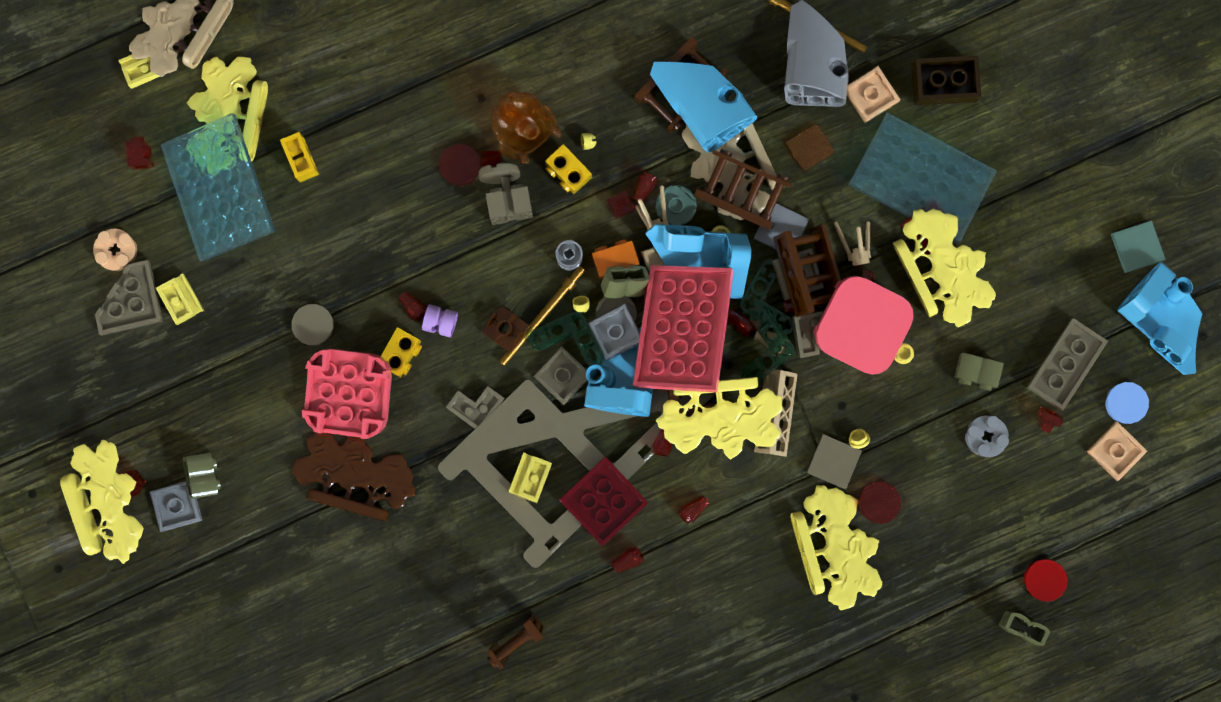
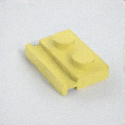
[118,55,167,89]
[156,273,204,325]
[508,452,552,503]

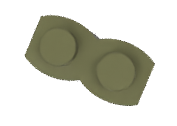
[601,265,650,298]
[954,353,1004,391]
[182,453,220,499]
[999,611,1050,646]

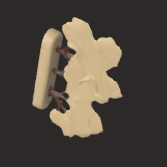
[129,0,233,77]

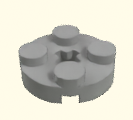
[965,415,1009,457]

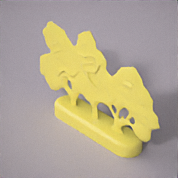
[186,57,268,176]
[893,209,996,327]
[656,377,782,460]
[60,440,144,564]
[791,485,882,610]

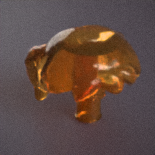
[491,91,562,164]

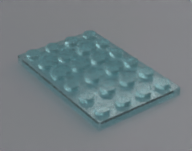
[848,112,997,244]
[160,113,275,262]

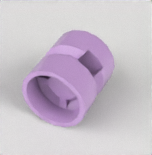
[422,304,458,338]

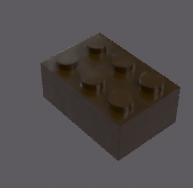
[911,56,981,106]

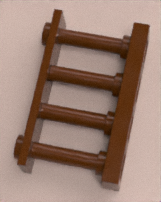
[634,37,728,134]
[694,149,792,231]
[773,224,841,318]
[487,613,546,670]

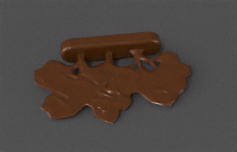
[291,432,416,522]

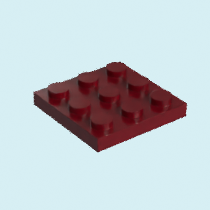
[559,456,648,547]

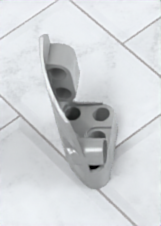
[784,0,849,107]

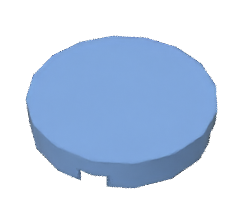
[1105,382,1149,424]

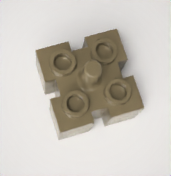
[486,177,533,225]

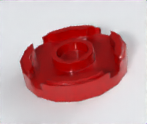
[1024,559,1068,602]

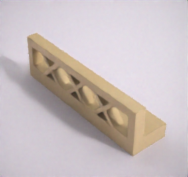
[754,369,797,457]

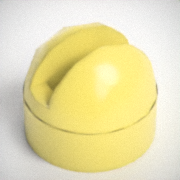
[581,133,596,150]
[572,296,590,314]

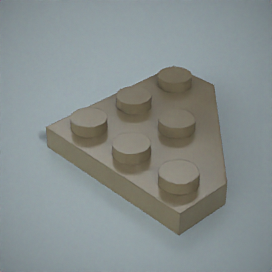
[95,260,163,336]

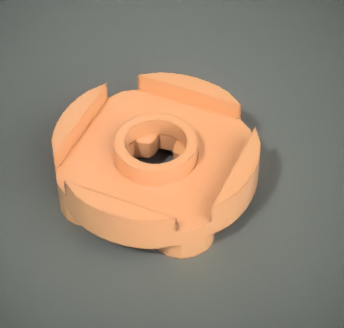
[93,229,137,271]

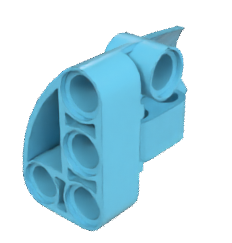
[650,62,757,153]
[645,224,751,299]
[1117,262,1202,375]
[584,327,653,417]

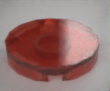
[439,144,481,186]
[859,482,901,524]

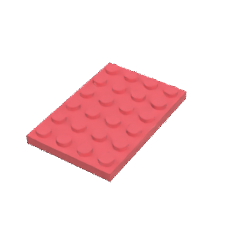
[633,265,734,393]

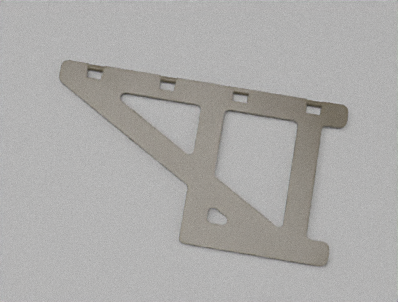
[438,380,714,568]

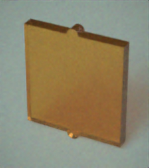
[786,124,834,172]

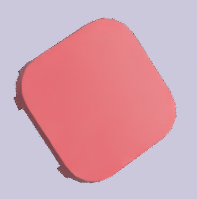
[813,275,913,375]
[302,348,392,439]

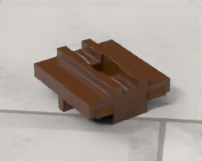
[482,306,530,353]

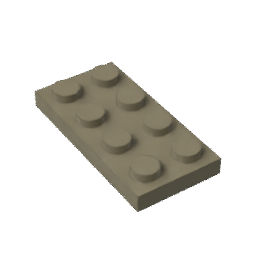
[1026,318,1108,411]

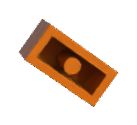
[592,239,640,279]

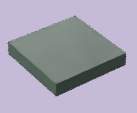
[1110,221,1166,273]

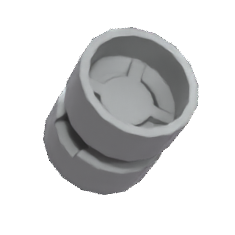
[556,240,583,271]

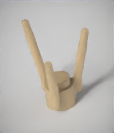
[635,185,669,230]
[834,221,871,266]

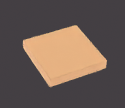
[847,66,900,123]
[1087,422,1147,481]

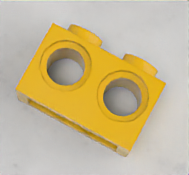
[280,132,319,183]
[545,144,592,194]
[381,327,422,377]

